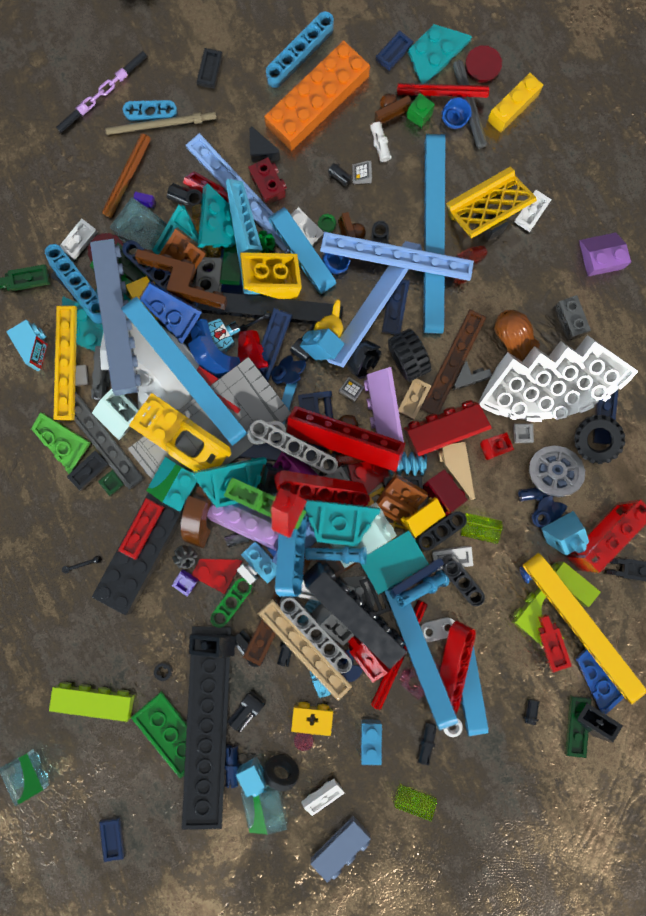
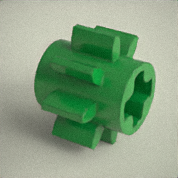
[258,230,275,253]

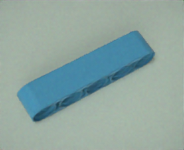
[266,11,334,88]
[268,207,336,295]
[45,244,102,324]
[275,507,307,596]
[461,646,488,736]

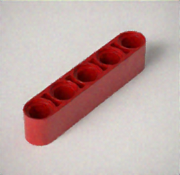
[274,471,370,506]
[439,621,476,715]

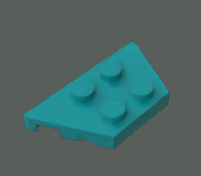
[408,24,472,84]
[198,184,236,248]
[145,204,199,267]
[62,296,103,353]
[192,457,267,508]
[305,499,381,546]

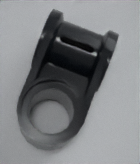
[371,221,389,244]

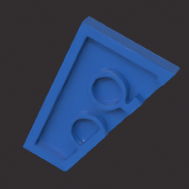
[140,281,202,344]
[576,648,624,714]

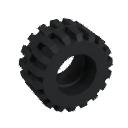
[388,329,431,382]
[574,415,626,464]

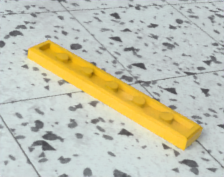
[54,306,77,420]

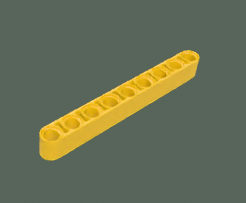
[523,553,646,704]

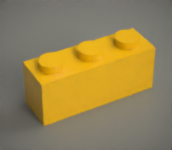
[487,73,543,133]

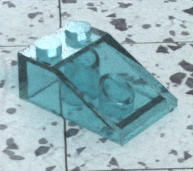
[110,197,167,250]

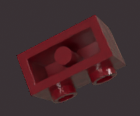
[248,157,287,205]
[423,469,468,518]

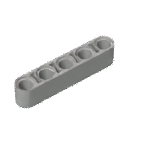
[249,419,338,474]
[280,596,352,673]

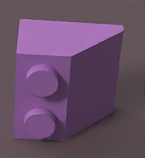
[579,232,631,277]

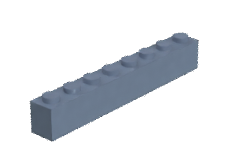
[90,239,141,396]

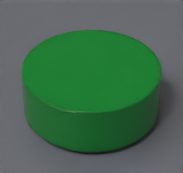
[318,214,336,233]

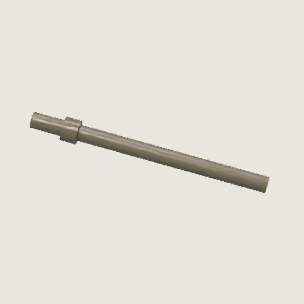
[106,111,217,135]

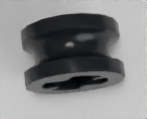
[154,662,173,681]

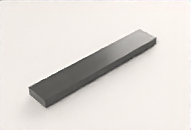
[74,391,145,490]

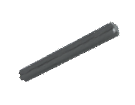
[453,60,487,149]

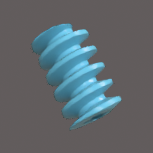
[387,452,427,476]

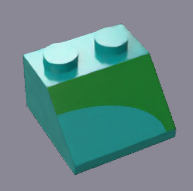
[146,457,197,511]

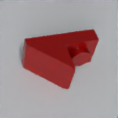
[480,432,514,460]

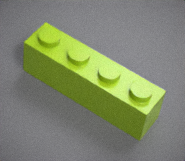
[49,682,135,722]

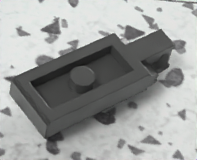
[91,346,110,400]

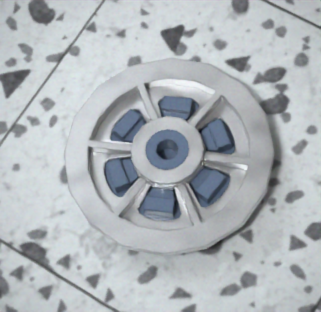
[529,445,585,497]

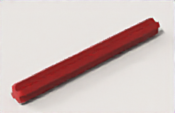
[371,600,428,710]

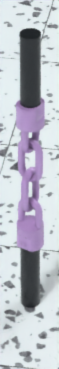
[56,51,148,133]

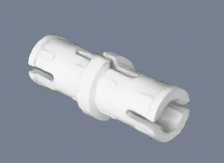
[370,122,391,162]

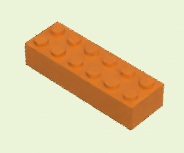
[264,40,370,151]

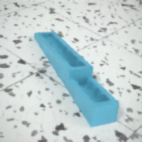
[226,179,262,295]

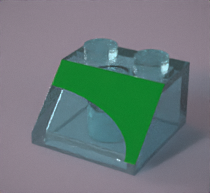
[0,749,49,806]
[241,786,288,834]

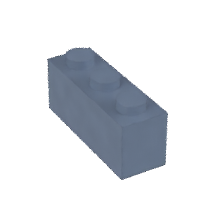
[310,816,371,882]

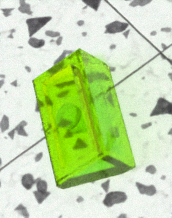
[460,513,503,544]
[393,785,437,822]

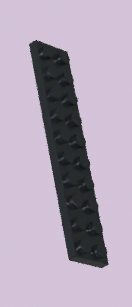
[181,626,231,830]

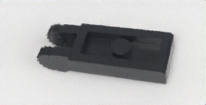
[606,558,646,581]

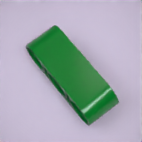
[211,578,253,628]

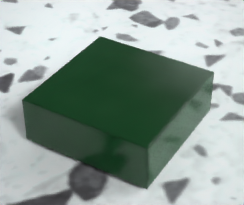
[98,469,125,496]

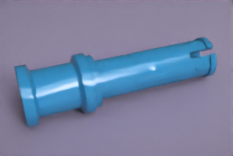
[305,546,367,565]
[396,570,449,607]

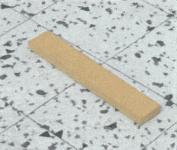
[257,599,352,701]

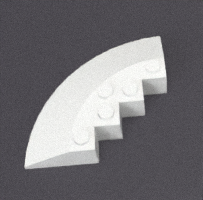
[100,317,199,410]
[478,335,638,422]

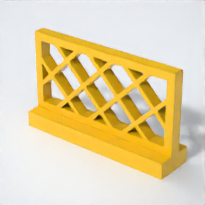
[446,166,537,239]

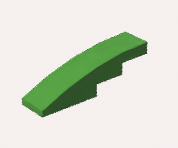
[224,478,306,530]

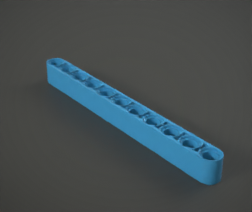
[423,134,445,334]

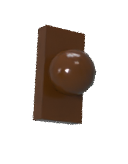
[374,93,412,124]
[338,212,366,239]

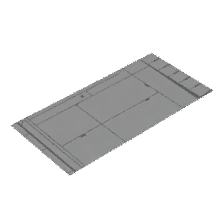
[128,357,291,492]

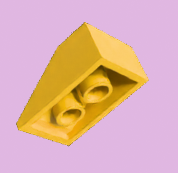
[240,252,302,299]

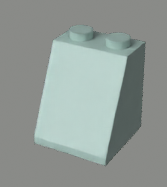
[329,502,397,568]

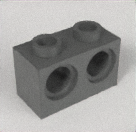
[192,257,223,293]
[554,295,591,342]
[311,603,354,646]

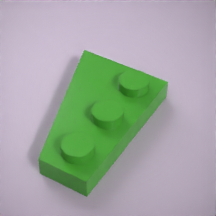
[31,412,91,474]

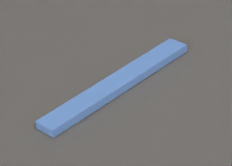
[186,133,289,253]
[320,232,474,281]
[327,241,422,367]

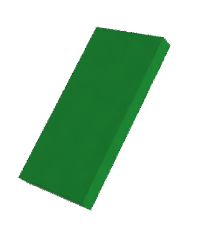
[130,691,187,779]

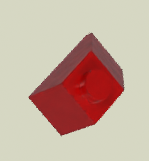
[271,488,307,538]

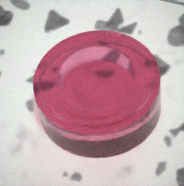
[294,732,314,751]

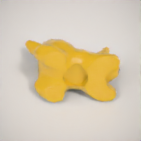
[314,299,344,339]

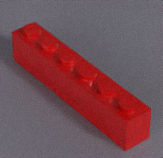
[286,406,405,472]

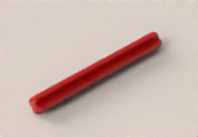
[397,83,490,98]

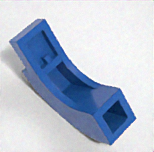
[188,319,240,379]

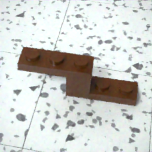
[135,249,227,310]

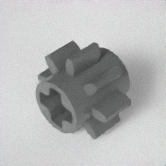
[172,545,198,569]

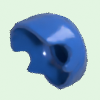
[442,97,472,129]
[322,253,351,274]

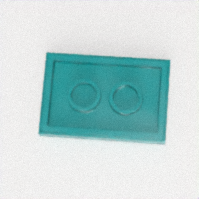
[359,530,429,595]

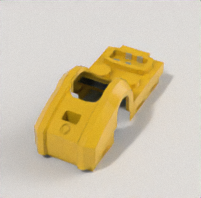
[129,393,231,471]

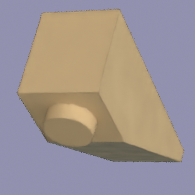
[438,442,475,501]

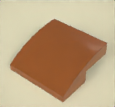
[159,227,206,273]
[376,474,428,526]

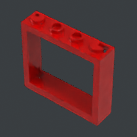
[566,499,646,573]

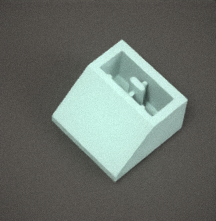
[92,389,140,440]

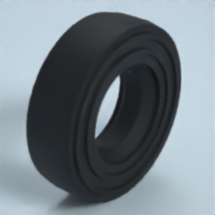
[263,755,299,791]

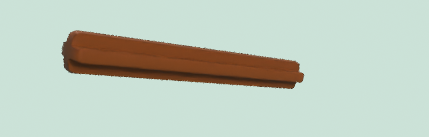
[102,133,151,218]

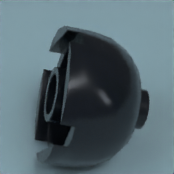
[346,340,381,379]

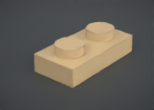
[398,379,431,420]

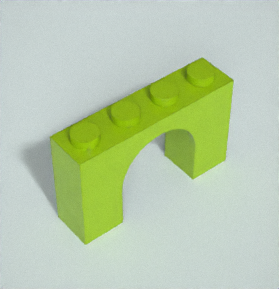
[512,561,601,647]

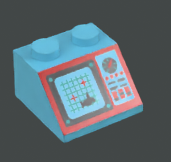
[6,320,48,371]

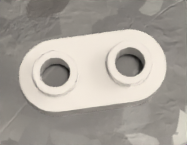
[247,421,286,445]
[420,617,455,642]

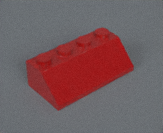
[404,400,492,456]

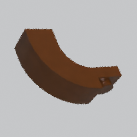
[181,483,211,549]

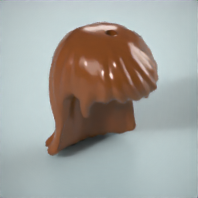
[494,310,540,362]

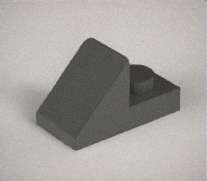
[452,361,492,391]

